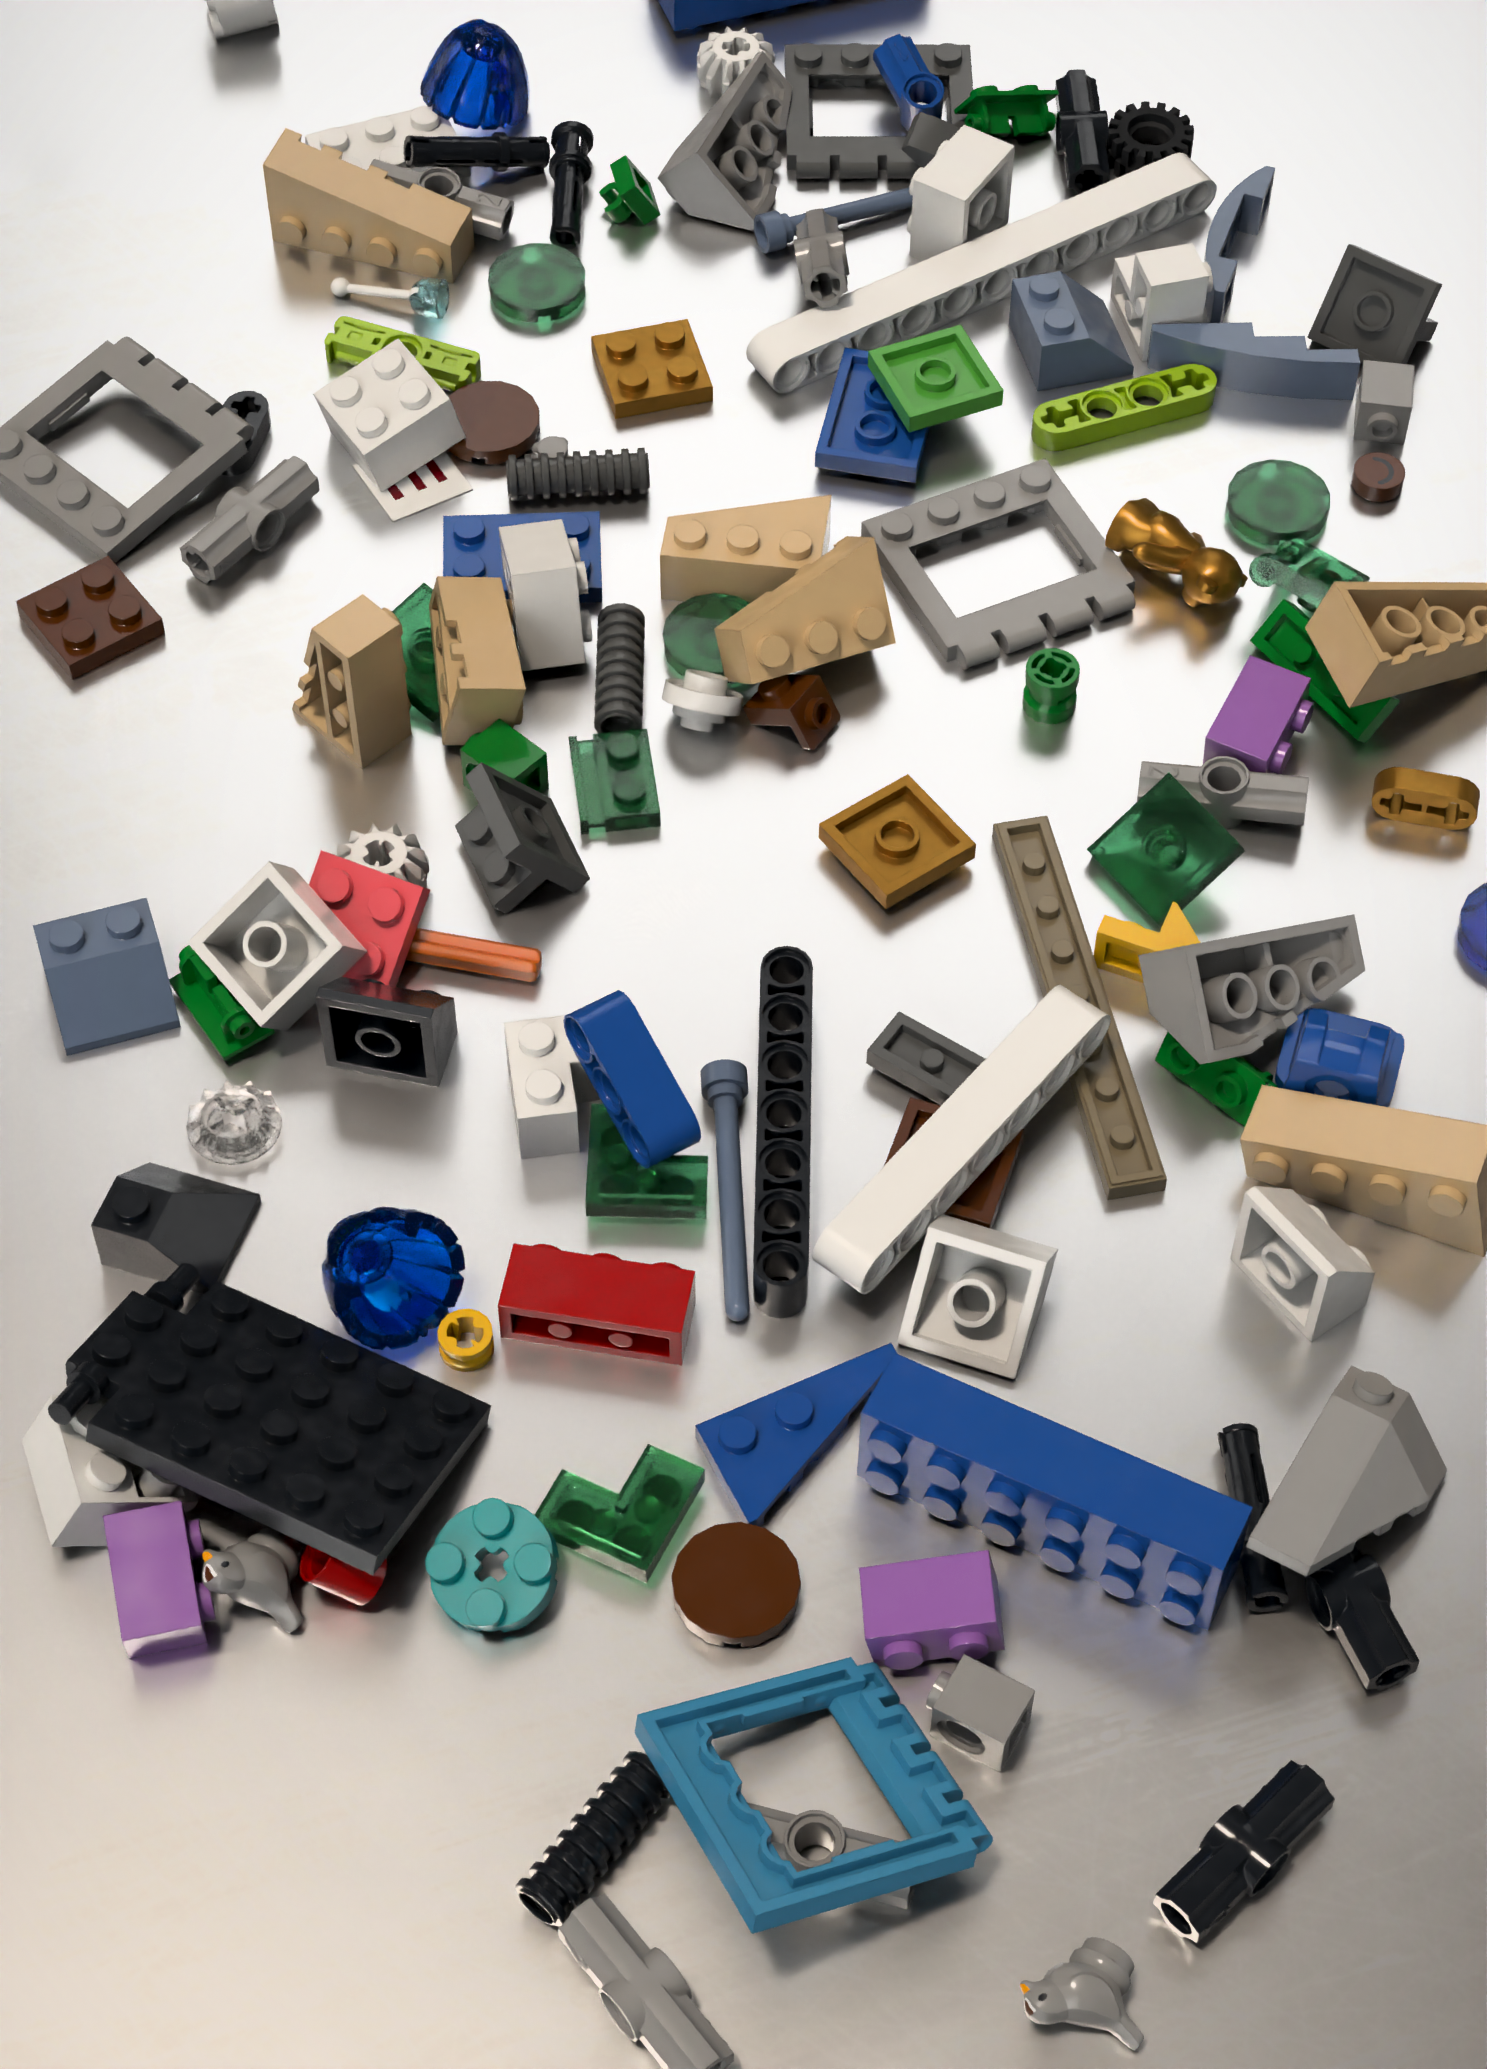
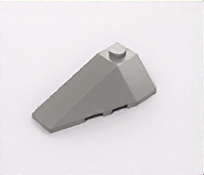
[657,51,793,231]
[1138,914,1365,1064]
[1246,1365,1447,1576]

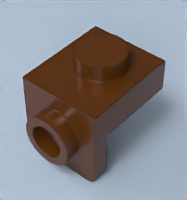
[742,674,840,750]

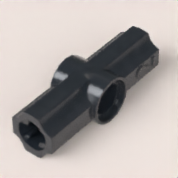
[1055,69,1110,194]
[1305,1545,1420,1691]
[1153,1760,1335,1943]

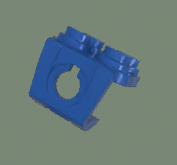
[1275,1008,1404,1107]

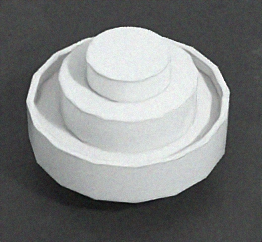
[662,669,744,732]

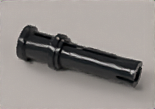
[549,121,594,250]

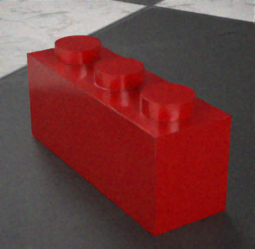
[498,1243,696,1366]

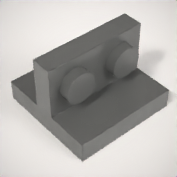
[1307,244,1443,364]
[455,762,590,914]

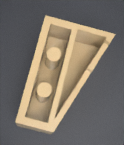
[660,495,832,607]
[714,536,896,684]
[292,594,412,769]

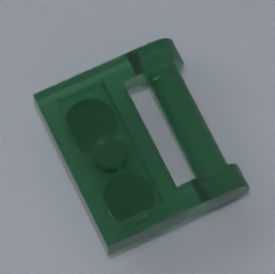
[1249,538,1371,613]

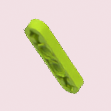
[1031,364,1217,452]

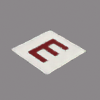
[352,451,473,522]

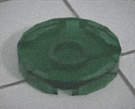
[488,243,586,322]
[1226,459,1330,546]
[662,593,750,683]

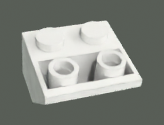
[22,1396,198,1547]

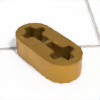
[1371,767,1480,830]

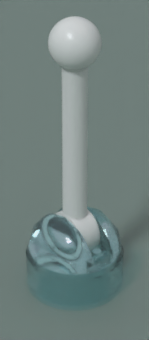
[331,277,449,319]

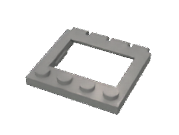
[0,336,254,563]
[861,458,1136,669]

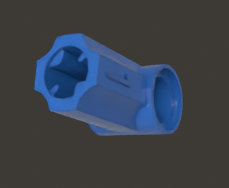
[873,34,945,131]

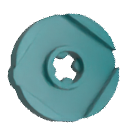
[425,1498,559,1633]

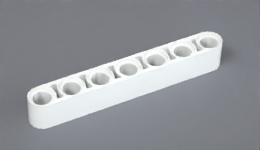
[812,985,1111,1294]

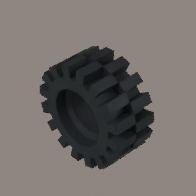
[1107,101,1194,178]

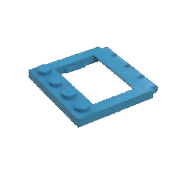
[634,1657,993,1934]

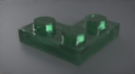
[585,1104,708,1219]
[535,1444,705,1583]

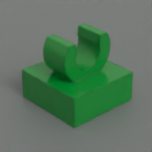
[599,155,661,225]

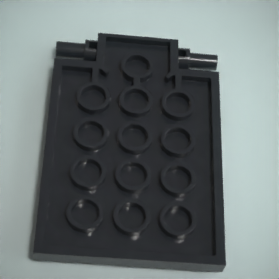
[48,1263,491,1575]

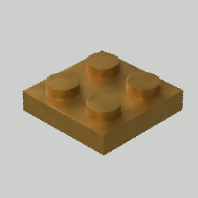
[591,319,713,419]
[818,774,976,909]

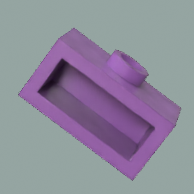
[1203,655,1315,774]
[103,1501,216,1659]
[859,1550,1005,1670]

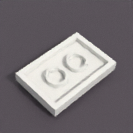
[305,103,471,179]

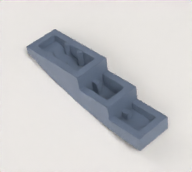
[1147,322,1360,400]

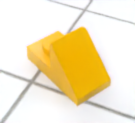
[1094,901,1201,983]

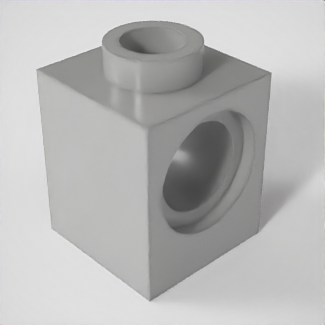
[1353,360,1414,445]
[926,1654,1035,1772]

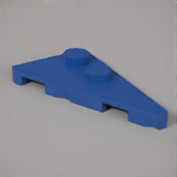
[695,1343,898,1527]

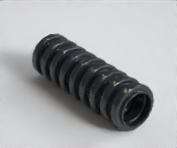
[515,1751,670,1926]

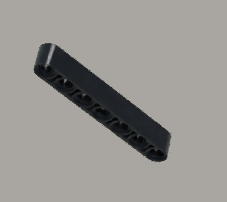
[753,946,813,1319]

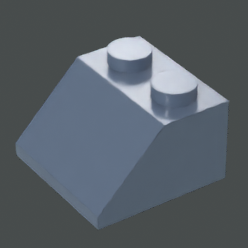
[1009,271,1134,391]
[33,897,181,1056]

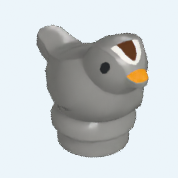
[202,1527,303,1633]
[1020,1937,1144,2050]

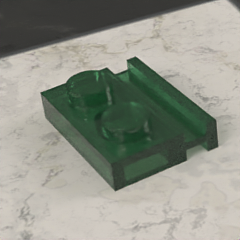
[568,729,661,835]

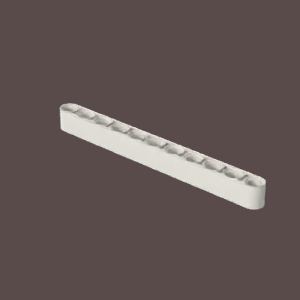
[746,153,1217,394]

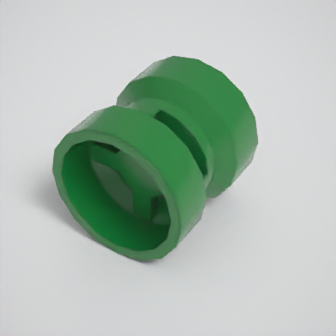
[1022,648,1080,724]

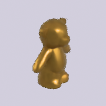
[1105,498,1248,608]

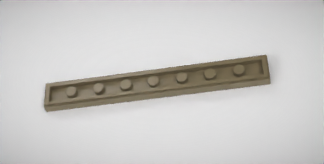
[992,815,1167,1200]

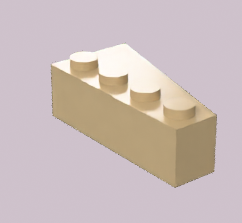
[262,128,475,283]
[1305,581,1487,708]
[1240,1085,1487,1257]

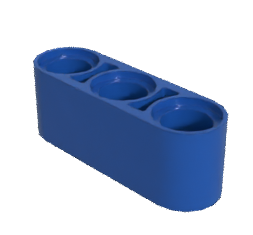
[563,990,701,1168]

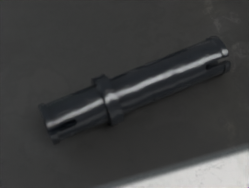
[403,132,550,172]
[1217,1423,1288,1612]

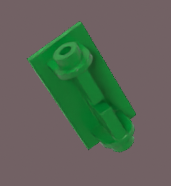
[954,85,1059,137]
[169,945,275,1061]
[1155,1032,1279,1127]

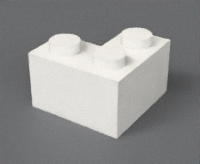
[1110,243,1213,362]
[498,519,593,671]
[504,1015,601,1159]

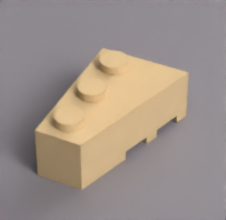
[429,576,526,745]

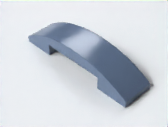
[1204,166,1275,323]

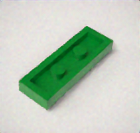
[1250,599,1400,743]

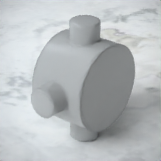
[532,436,573,458]

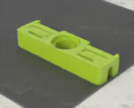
[324,316,481,392]

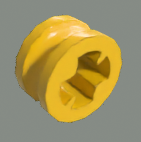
[437,1308,494,1372]

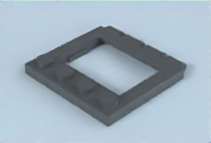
[784,43,973,179]

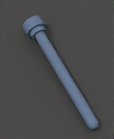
[754,187,913,254]
[700,1059,750,1321]

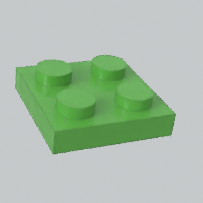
[868,324,1004,432]

